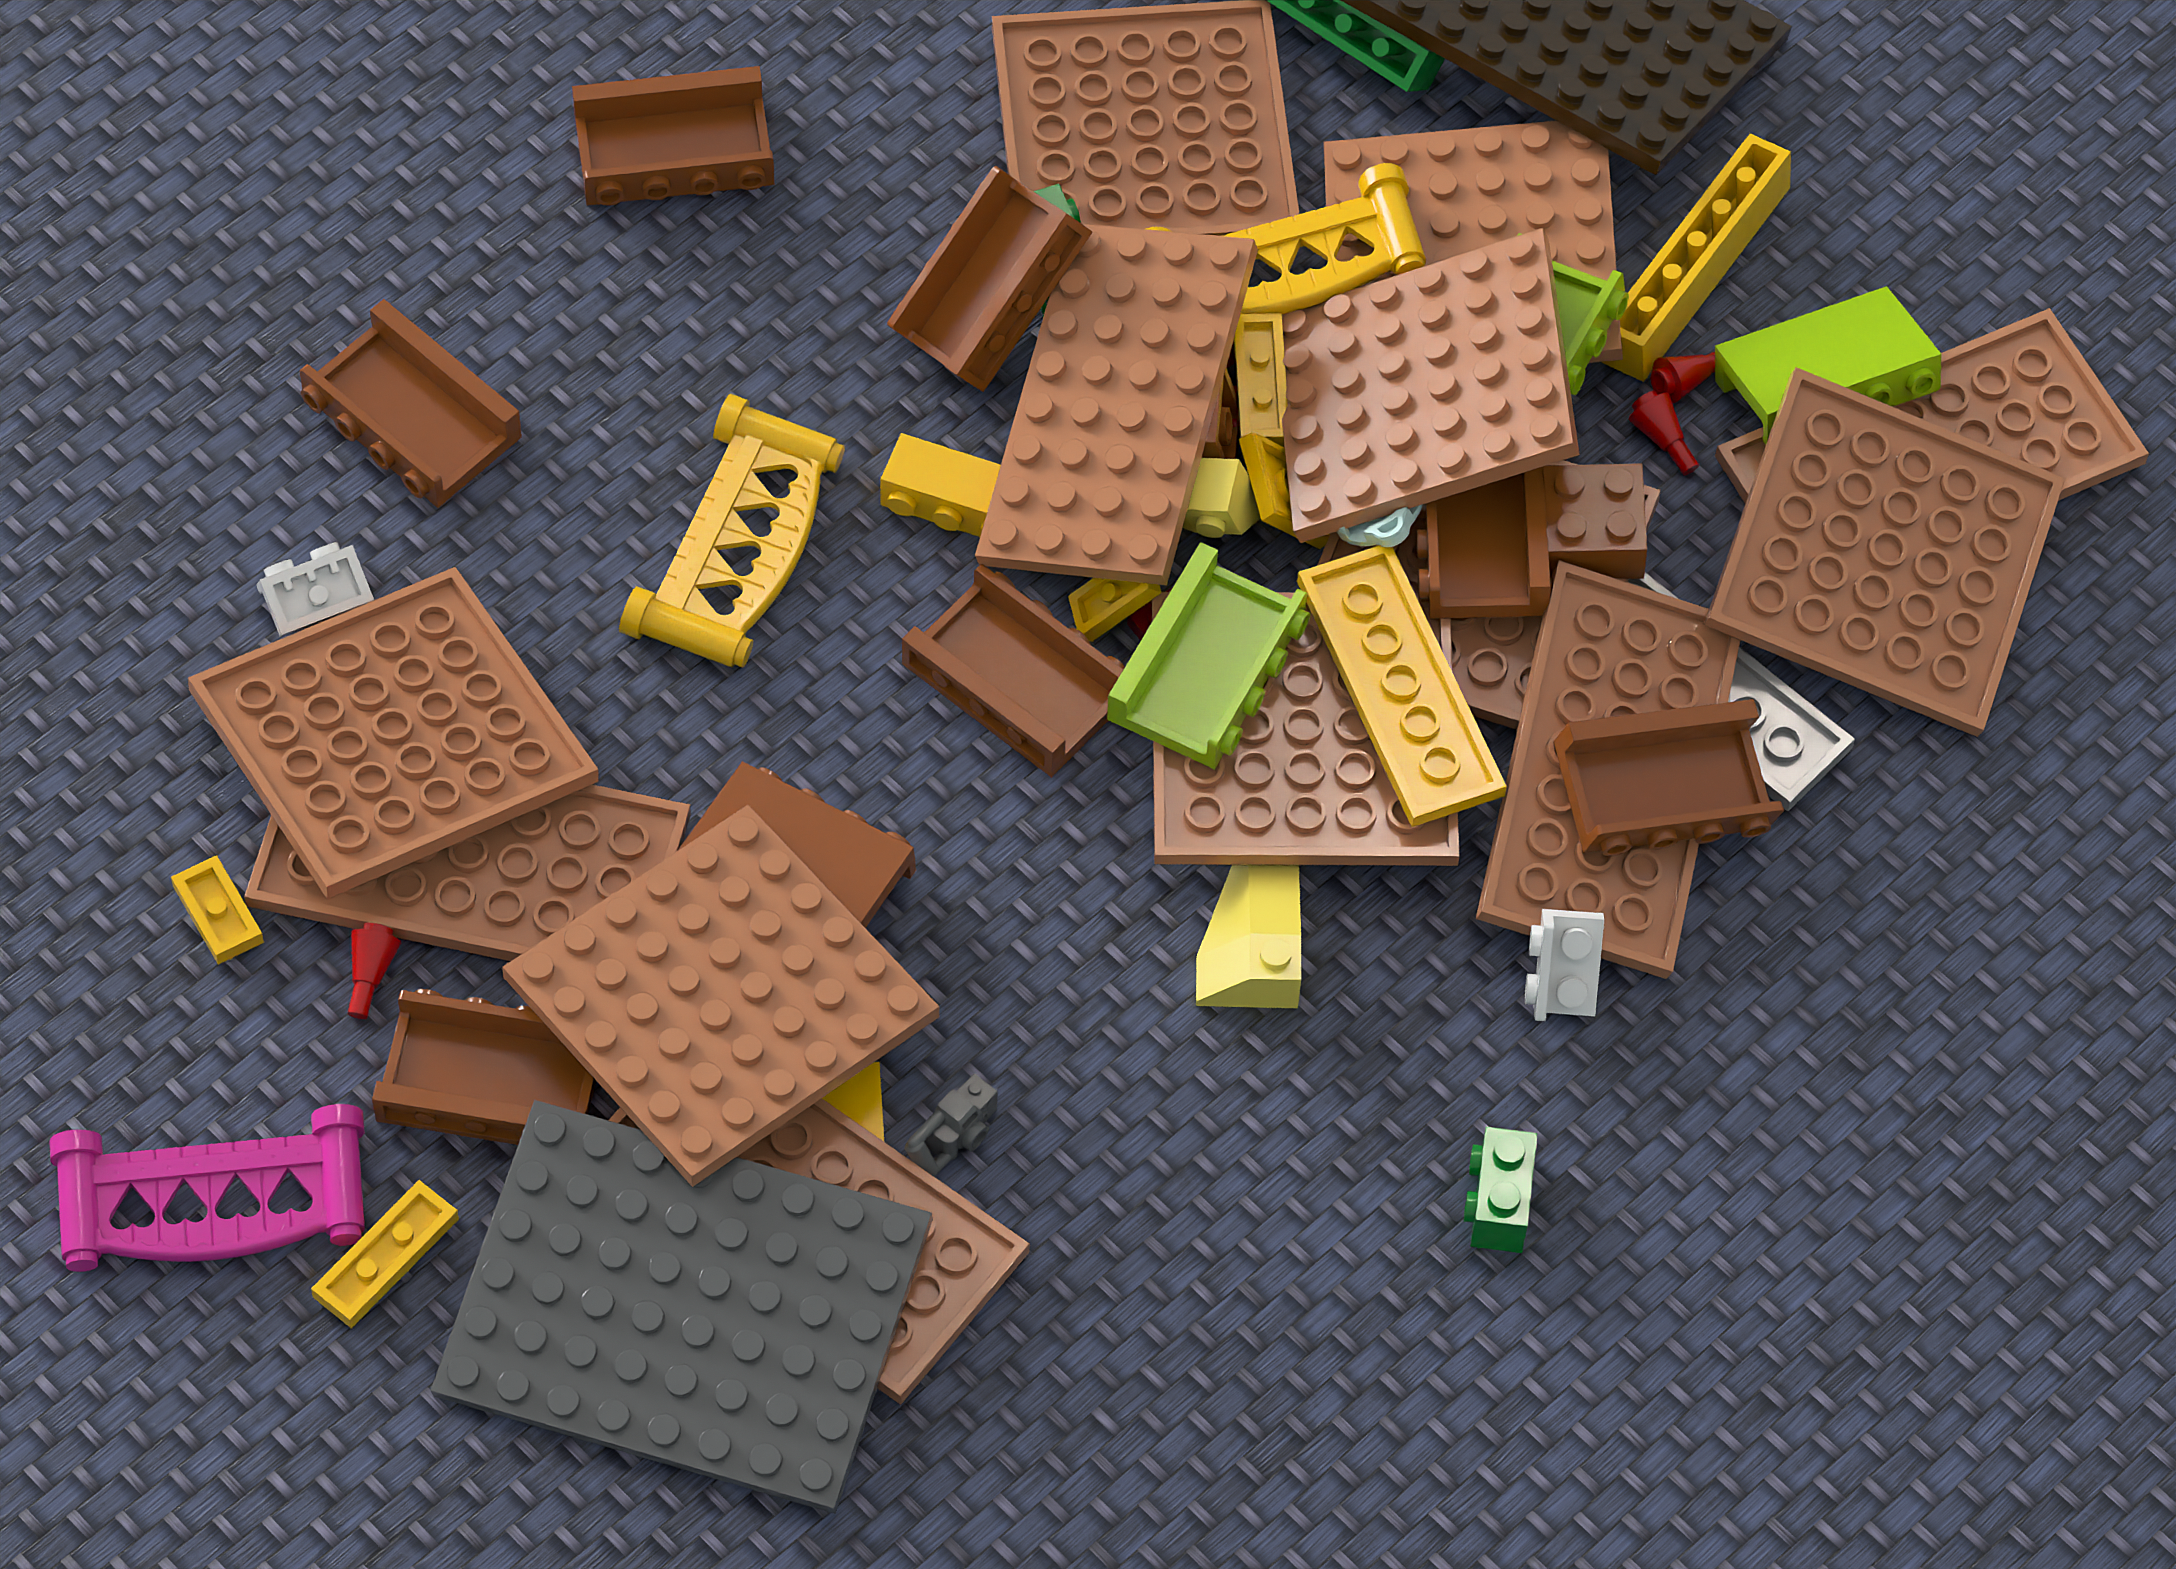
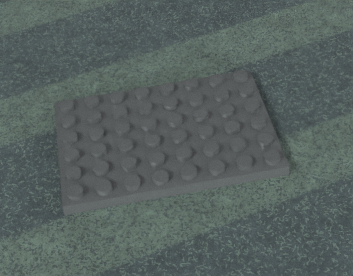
[430,1100,933,1514]

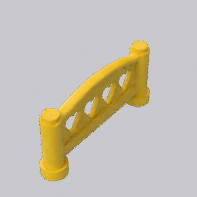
[1146,163,1426,314]
[619,393,845,668]

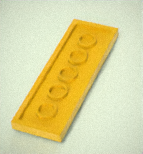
[1297,545,1507,827]

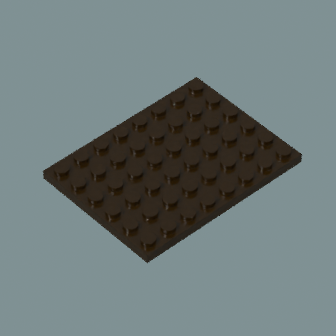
[1340,0,1792,175]

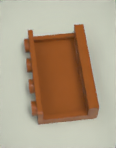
[572,66,775,206]
[887,166,1093,392]
[299,299,522,508]
[1416,467,1550,619]
[902,564,1125,778]
[1553,699,1784,856]
[678,761,916,928]
[372,989,596,1145]

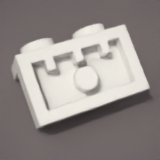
[256,542,374,637]
[1525,909,1604,1021]

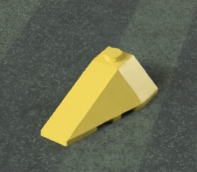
[1182,458,1261,538]
[1196,865,1301,1008]

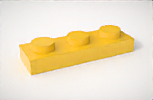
[1234,313,1288,448]
[311,1180,459,1329]

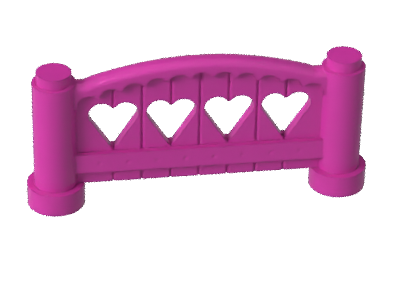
[49,1104,365,1272]

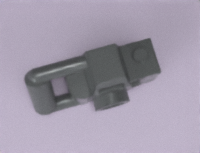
[905,1074,998,1177]

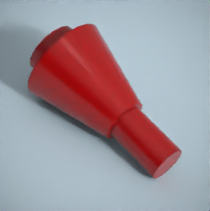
[1650,352,1715,403]
[1628,390,1700,476]
[347,923,401,1019]

